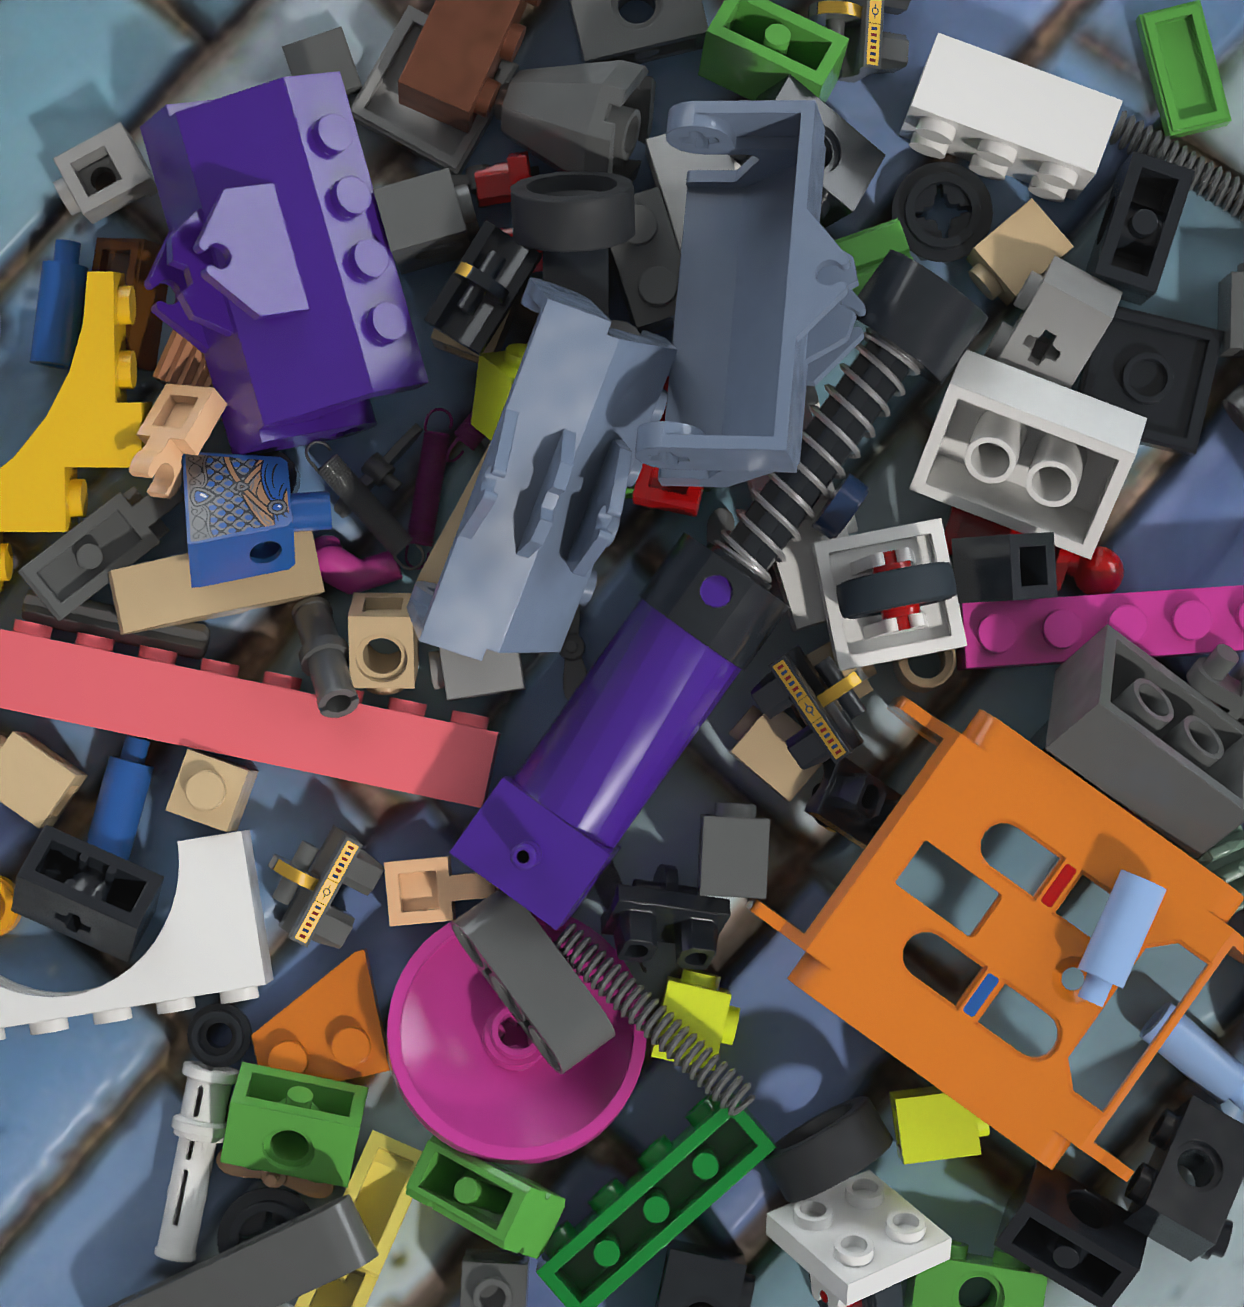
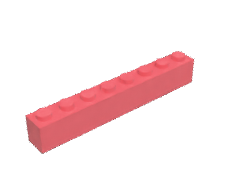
[0,619,501,808]

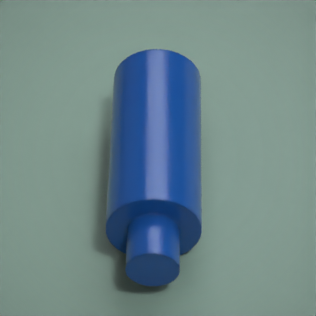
[29,239,89,370]
[86,735,154,861]

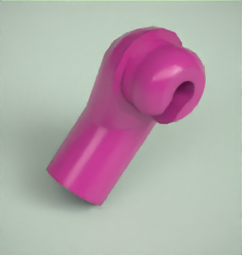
[314,535,403,595]

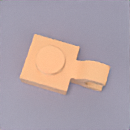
[129,383,227,499]
[384,856,499,926]

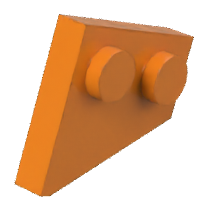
[251,948,391,1081]

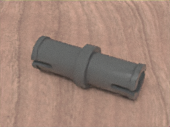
[291,597,359,718]

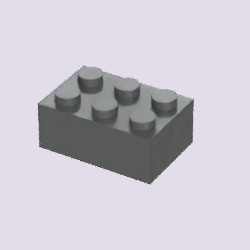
[1045,624,1244,859]

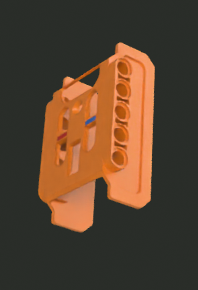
[745,695,1244,1182]

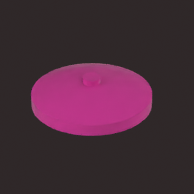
[387,912,647,1165]

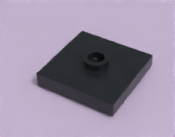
[1077,306,1224,457]

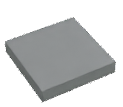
[351,5,520,175]

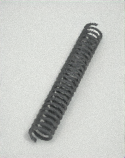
[1109,111,1244,222]
[549,923,755,1116]

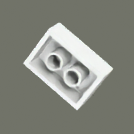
[899,33,1123,202]
[909,350,1147,560]

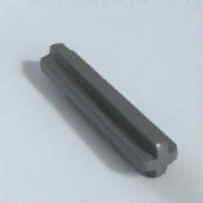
[22,589,210,660]

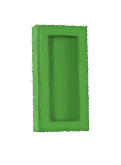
[1135,0,1232,140]

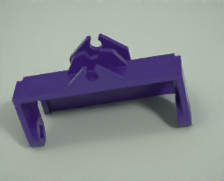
[140,71,429,455]

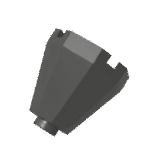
[494,60,656,182]

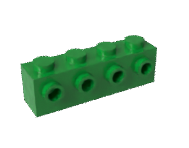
[536,1093,777,1307]

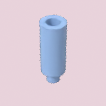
[1078,869,1167,1007]
[1139,1002,1244,1112]

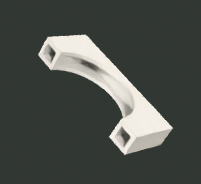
[0,830,274,1040]

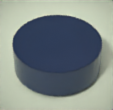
[812,473,869,539]

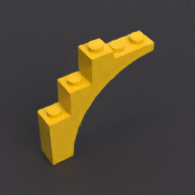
[0,272,152,592]

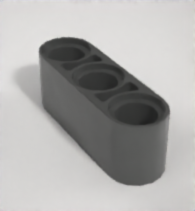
[451,889,615,1074]

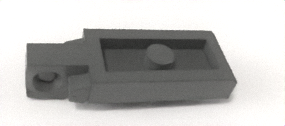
[18,486,185,622]

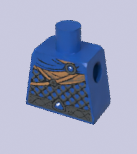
[182,452,332,588]

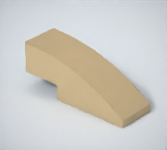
[108,531,325,635]

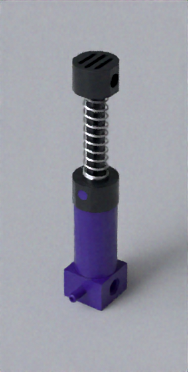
[449,249,988,930]

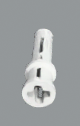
[154,1061,239,1262]

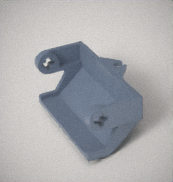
[635,100,866,487]
[406,277,677,661]

